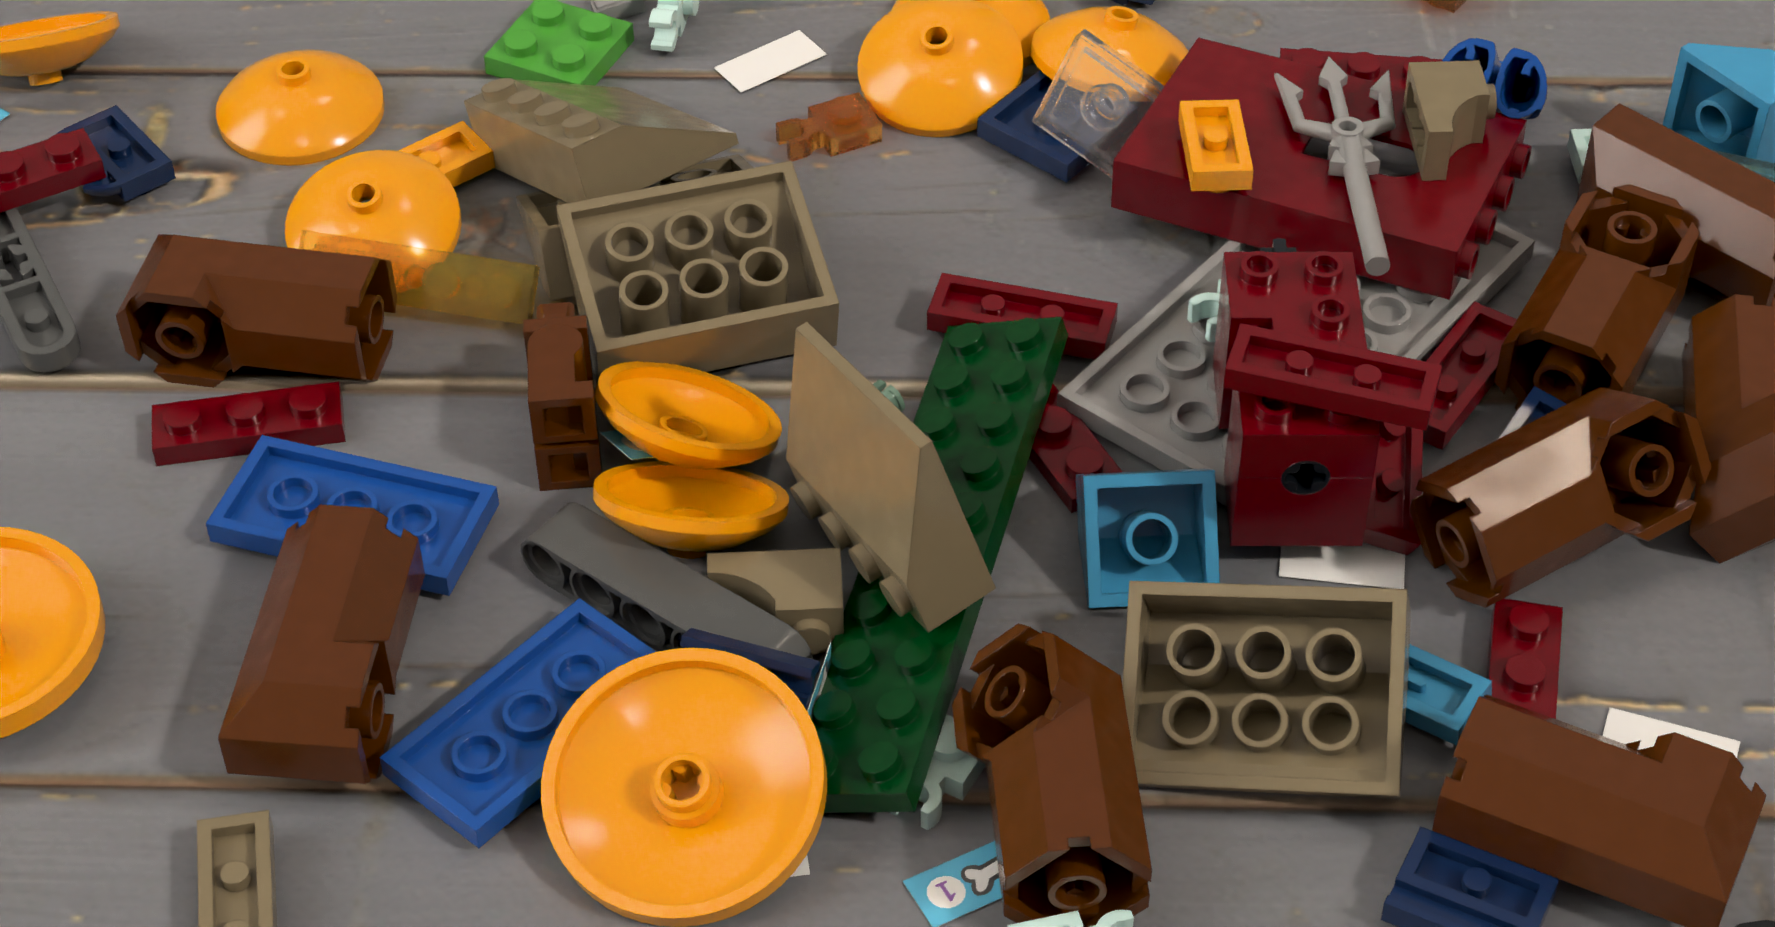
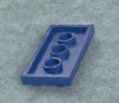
[206,435,499,596]
[379,598,656,848]

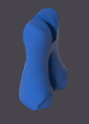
[1442,38,1547,119]

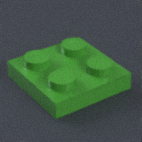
[484,0,634,86]

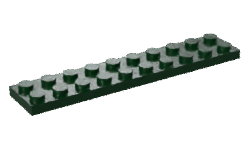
[812,317,1068,813]

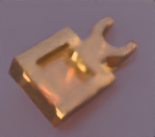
[776,92,882,162]

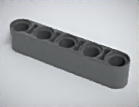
[520,502,813,659]

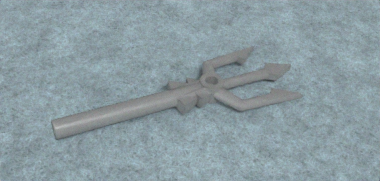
[1274,57,1396,276]

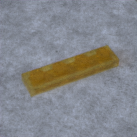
[299,230,540,324]

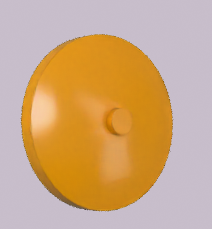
[0,527,105,739]
[541,648,827,927]

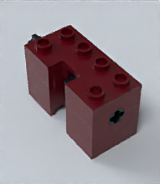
[1213,238,1380,546]

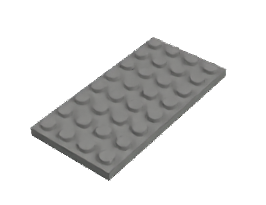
[1057,152,1535,506]

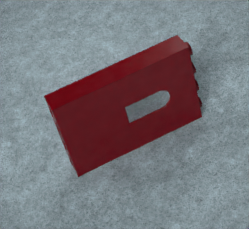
[1111,37,1532,300]

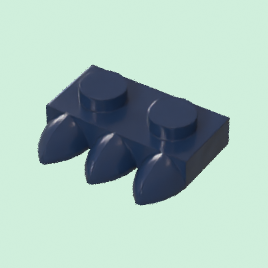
[57,105,176,202]

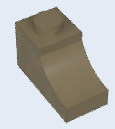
[1402,60,1497,181]
[707,548,844,655]

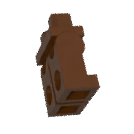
[523,302,603,491]

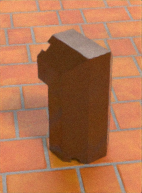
[1576,103,1775,306]
[1494,184,1700,411]
[116,234,397,388]
[1682,294,1775,564]
[1409,387,1712,608]
[218,504,425,784]
[952,623,1152,927]
[1432,694,1767,927]

